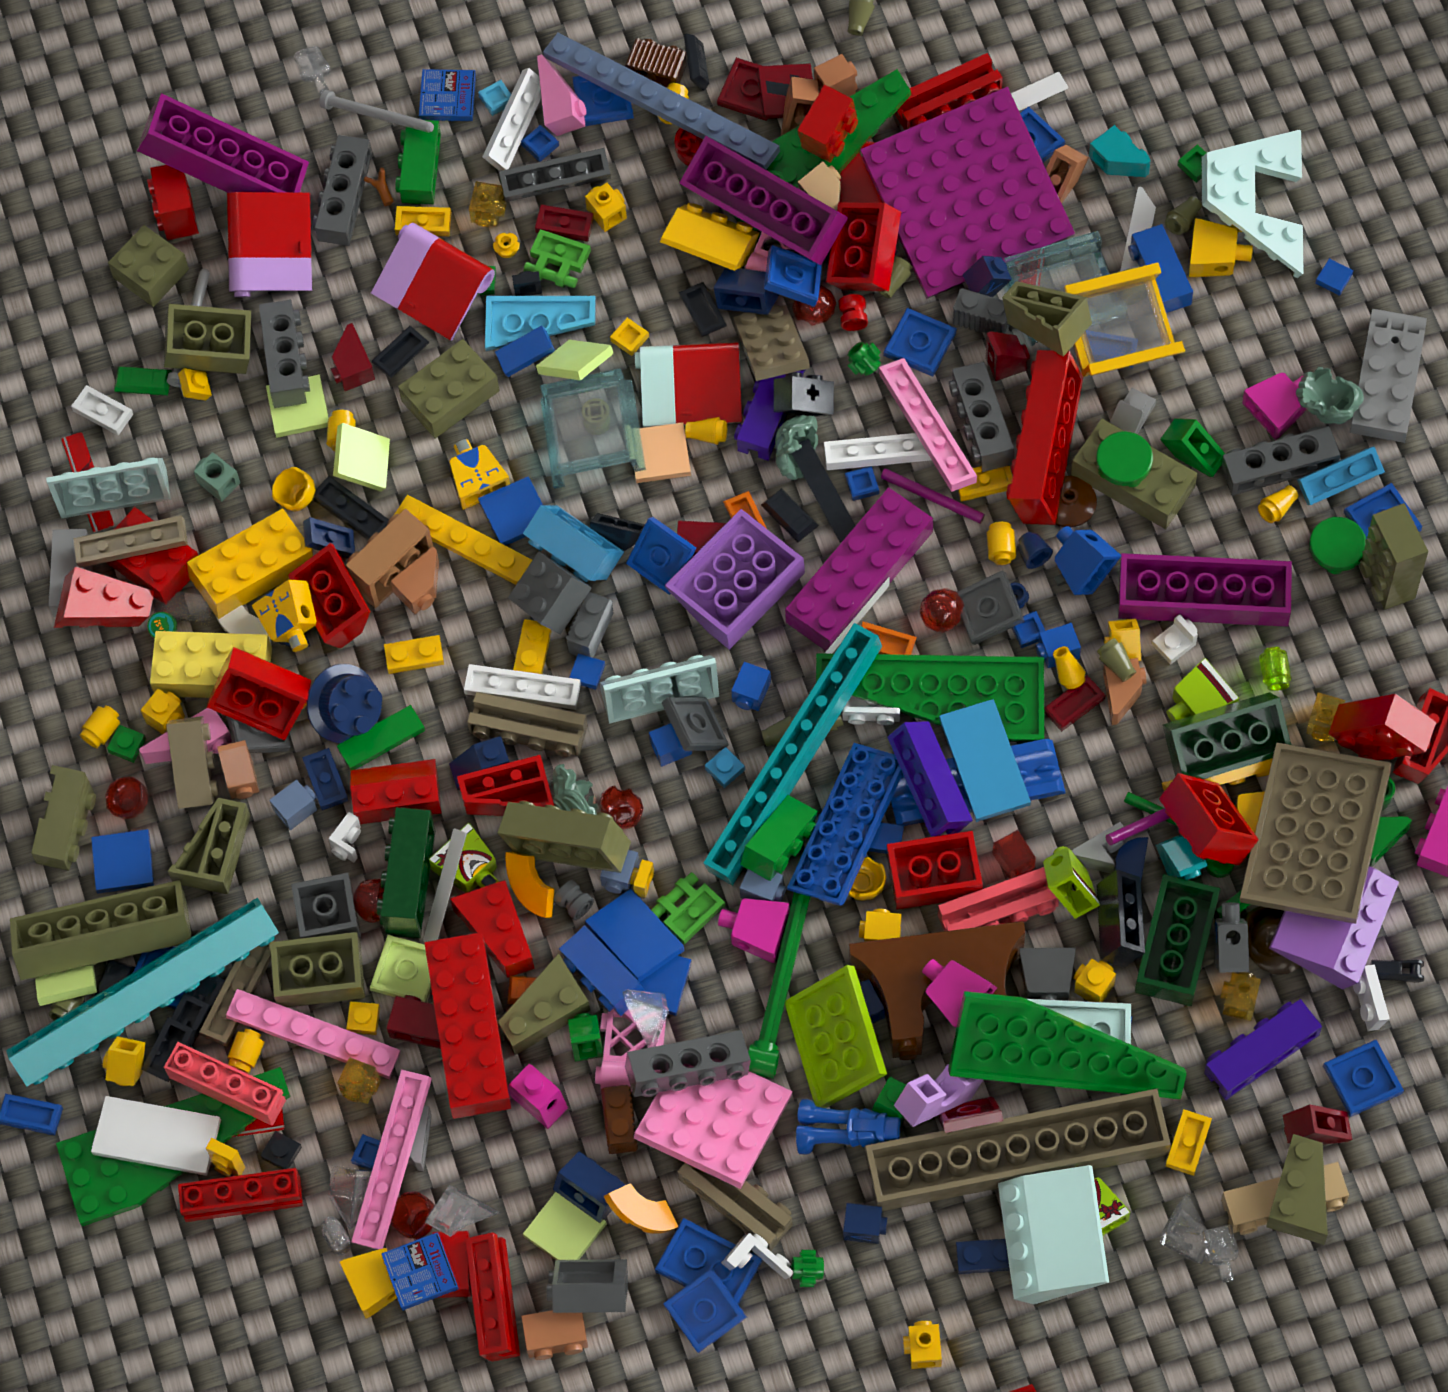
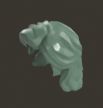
[1296,367,1364,424]
[774,415,818,480]
[552,764,602,815]

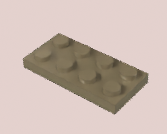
[733,305,810,381]

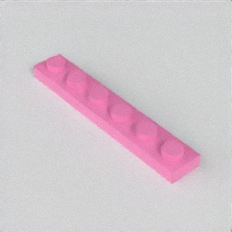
[879,358,977,492]
[226,989,400,1079]
[351,1069,432,1250]

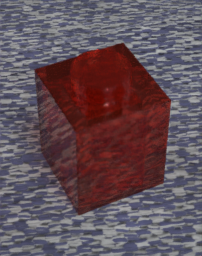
[992,830,1036,879]

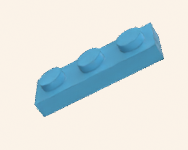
[1297,446,1385,505]

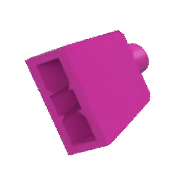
[1242,373,1306,440]
[718,899,789,963]
[922,959,997,1028]
[508,1064,568,1129]

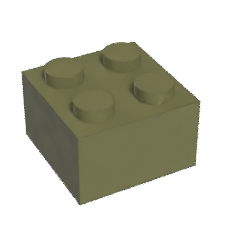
[108,225,189,307]

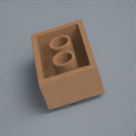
[346,508,433,609]

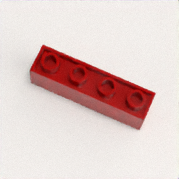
[894,53,1003,130]
[178,1168,303,1222]
[465,1232,520,1362]

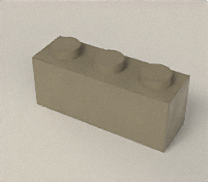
[166,716,219,809]

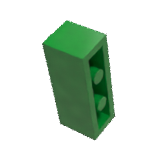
[395,120,441,204]
[740,795,817,881]

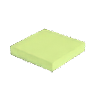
[536,340,613,380]
[266,374,329,438]
[333,423,390,492]
[370,935,432,1003]
[35,965,97,1006]
[523,1192,607,1260]

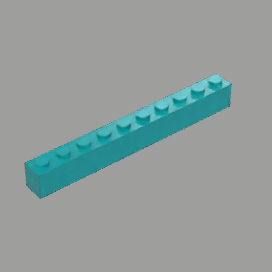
[703,623,882,886]
[6,897,279,1086]

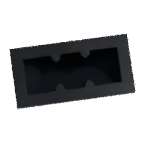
[590,513,645,551]

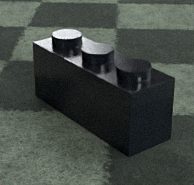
[1096,869,1145,968]

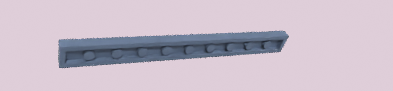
[543,33,780,170]

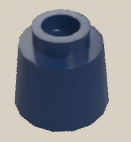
[1017,532,1053,569]

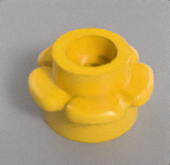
[493,233,520,258]

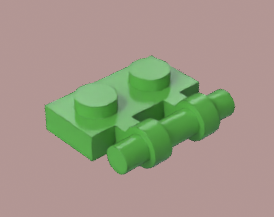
[523,229,591,288]
[651,872,725,945]

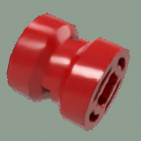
[839,294,868,331]

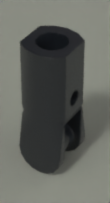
[1370,959,1424,983]

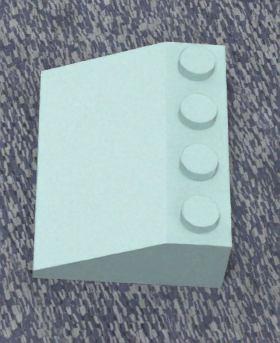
[46,458,171,518]
[600,655,719,724]
[998,1165,1109,1304]

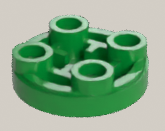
[1096,431,1153,487]
[1309,517,1366,574]

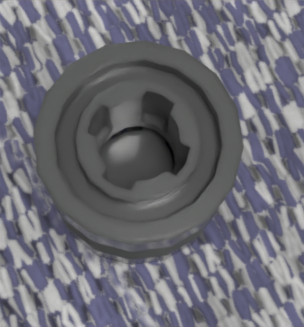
[554,880,594,920]

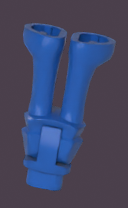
[796,1099,900,1155]

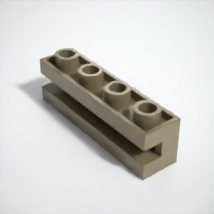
[467,692,588,757]
[677,1163,793,1251]

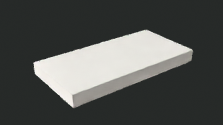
[91,1096,221,1176]

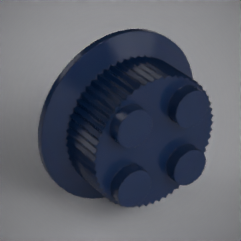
[307,664,382,743]

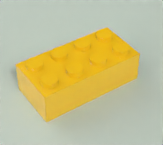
[187,508,313,619]

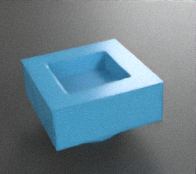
[705,747,745,788]

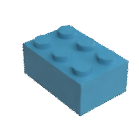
[523,505,624,582]

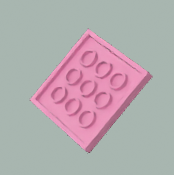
[634,1059,792,1189]

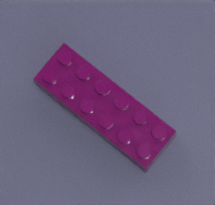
[137,93,309,193]
[679,136,848,265]
[785,487,933,651]
[1118,553,1292,627]

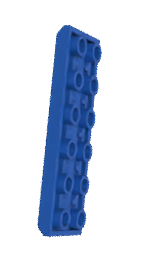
[891,739,1065,826]
[787,743,903,906]

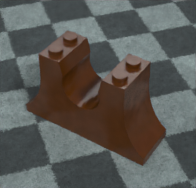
[849,921,1025,1061]

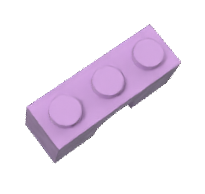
[894,1064,984,1127]

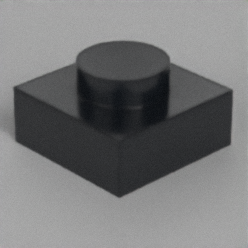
[512,271,542,296]
[260,1130,302,1170]

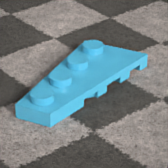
[485,296,596,351]

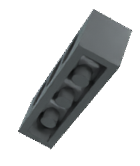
[312,135,372,246]
[499,147,611,202]
[259,299,310,408]
[949,361,1014,472]
[1221,426,1340,496]
[625,1030,751,1097]

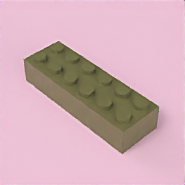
[10,880,191,980]

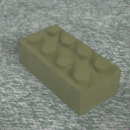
[1071,419,1197,530]
[1360,503,1429,610]
[498,801,631,873]

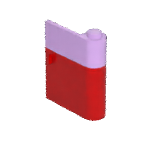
[227,192,312,297]
[371,223,495,341]

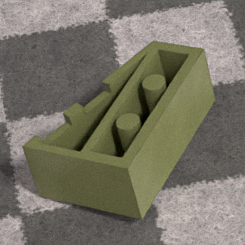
[1002,281,1092,356]
[31,765,96,871]
[168,798,250,894]
[498,953,591,1055]
[1266,1134,1328,1245]

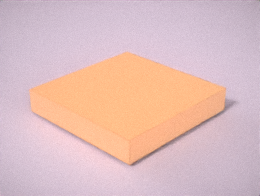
[629,422,691,483]

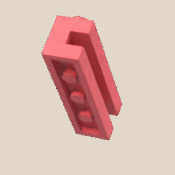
[938,867,1059,931]
[164,1042,286,1126]

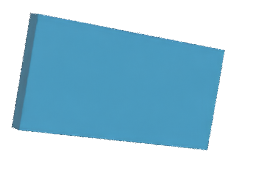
[939,699,1031,822]

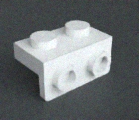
[843,696,900,725]

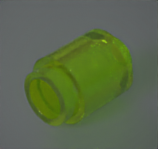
[1259,647,1292,691]

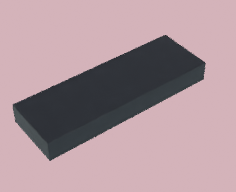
[312,476,389,540]

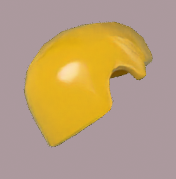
[272,467,316,512]
[848,857,887,901]

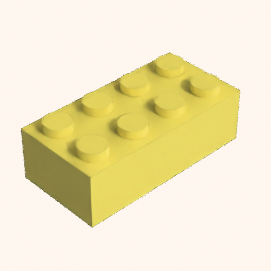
[150,631,272,698]

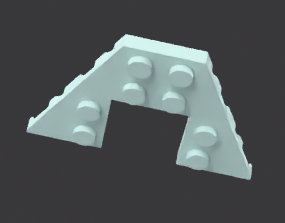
[1202,130,1303,278]

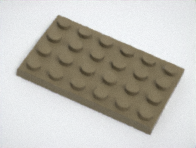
[1240,743,1391,924]

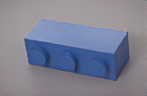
[1128,224,1193,313]
[559,926,646,1017]

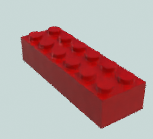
[1006,350,1083,525]
[424,932,512,1119]

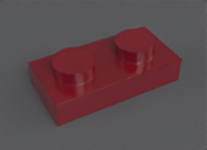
[535,205,594,242]

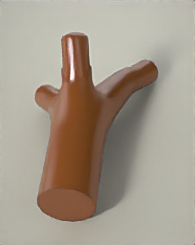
[364,168,394,206]

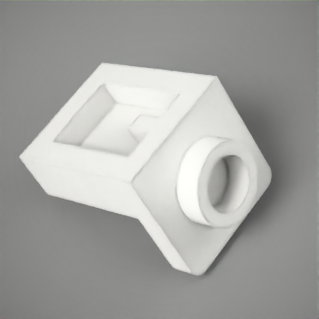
[1152,615,1198,665]
[329,812,361,863]

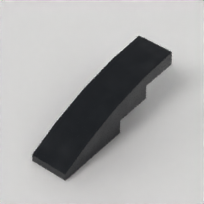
[142,976,226,1082]

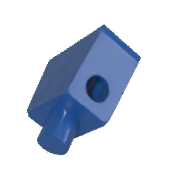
[1055,526,1121,595]

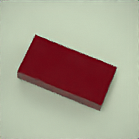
[1044,675,1106,732]

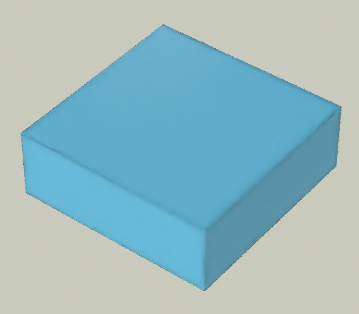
[478,80,511,116]

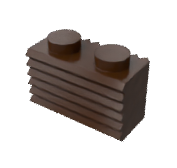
[625,38,687,87]
[601,1085,638,1154]

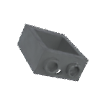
[547,1259,628,1313]

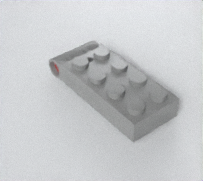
[1350,309,1427,443]

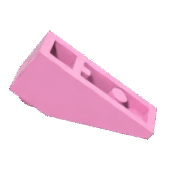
[537,54,586,136]
[139,708,232,764]

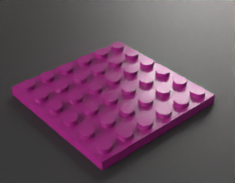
[859,87,1075,299]

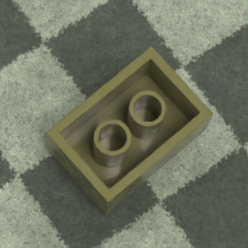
[164,304,251,374]
[398,339,500,439]
[270,932,365,1007]

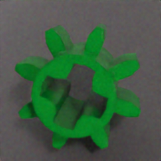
[847,342,881,376]
[791,1249,824,1287]

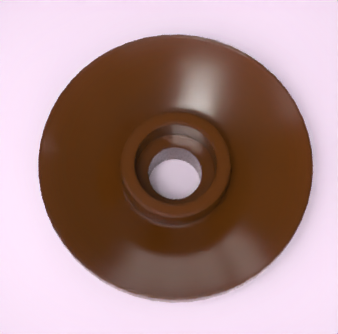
[1055,476,1097,528]

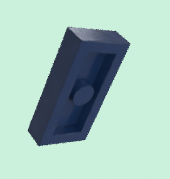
[303,517,355,559]
[302,748,349,811]
[956,1239,1010,1274]

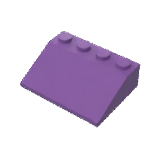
[665,509,805,650]
[1269,866,1399,990]

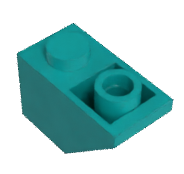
[1089,125,1150,177]
[1156,834,1207,880]

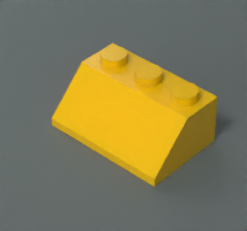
[660,203,760,271]

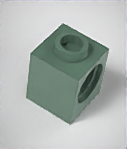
[194,452,240,502]

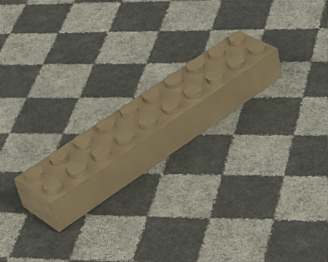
[865,1089,1171,1211]

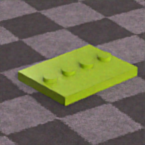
[785,965,887,1108]

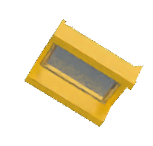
[1064,263,1185,377]

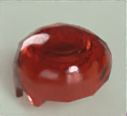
[792,285,836,326]
[920,588,964,632]
[105,776,148,819]
[599,786,644,829]
[354,878,384,923]
[390,1191,437,1240]

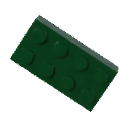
[1162,692,1291,779]
[377,807,436,939]
[1134,874,1221,1007]

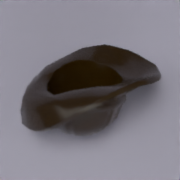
[1245,906,1301,975]

